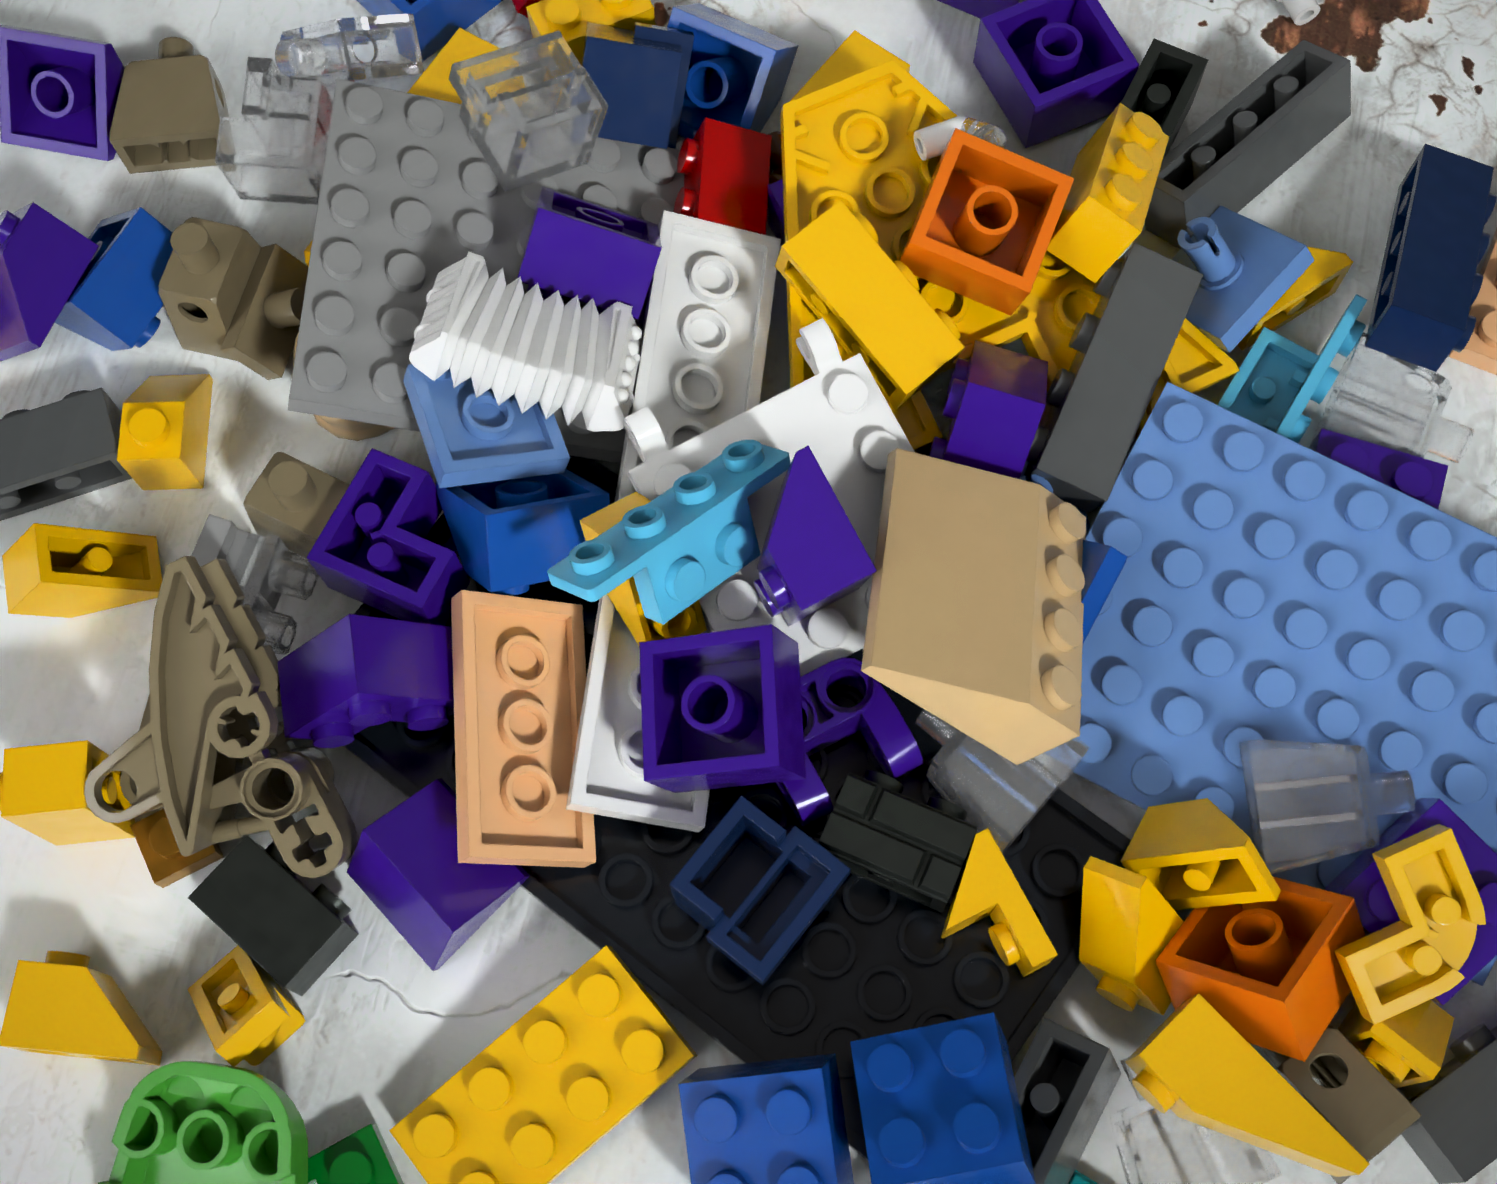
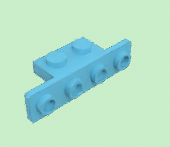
[1218,294,1367,443]
[547,440,791,625]

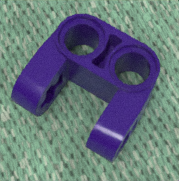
[776,657,923,827]

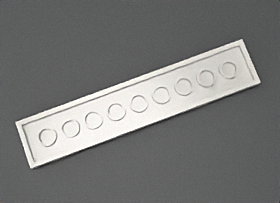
[566,210,781,833]

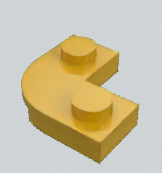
[1334,824,1486,1025]

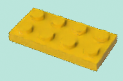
[389,945,698,1184]

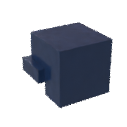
[574,22,694,149]
[669,795,851,986]

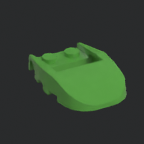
[98,1061,308,1184]

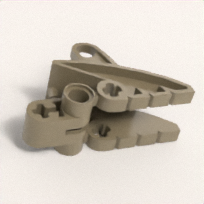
[84,556,358,878]

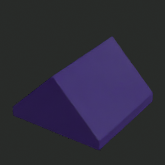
[0,25,125,161]
[347,778,530,971]

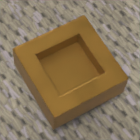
[130,808,224,888]

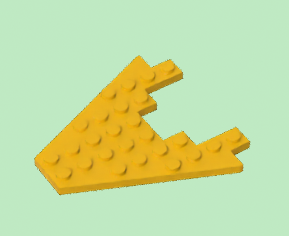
[780,59,1240,452]

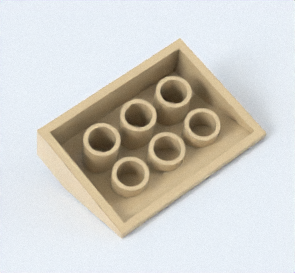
[861,448,1086,765]

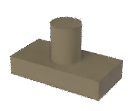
[220,244,308,380]

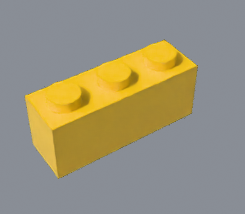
[1047,102,1169,283]
[775,200,965,410]

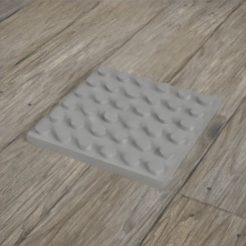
[288,78,684,464]

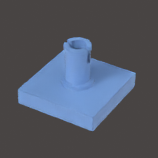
[1172,205,1315,353]
[403,364,570,488]

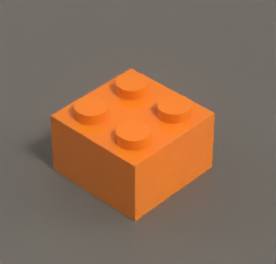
[899,128,1074,316]
[1156,876,1365,1062]

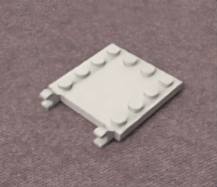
[624,318,915,677]

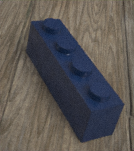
[1365,144,1497,372]

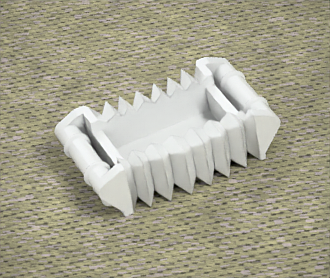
[409,251,642,432]

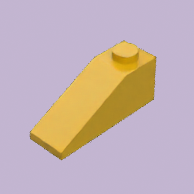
[1125,993,1370,1177]

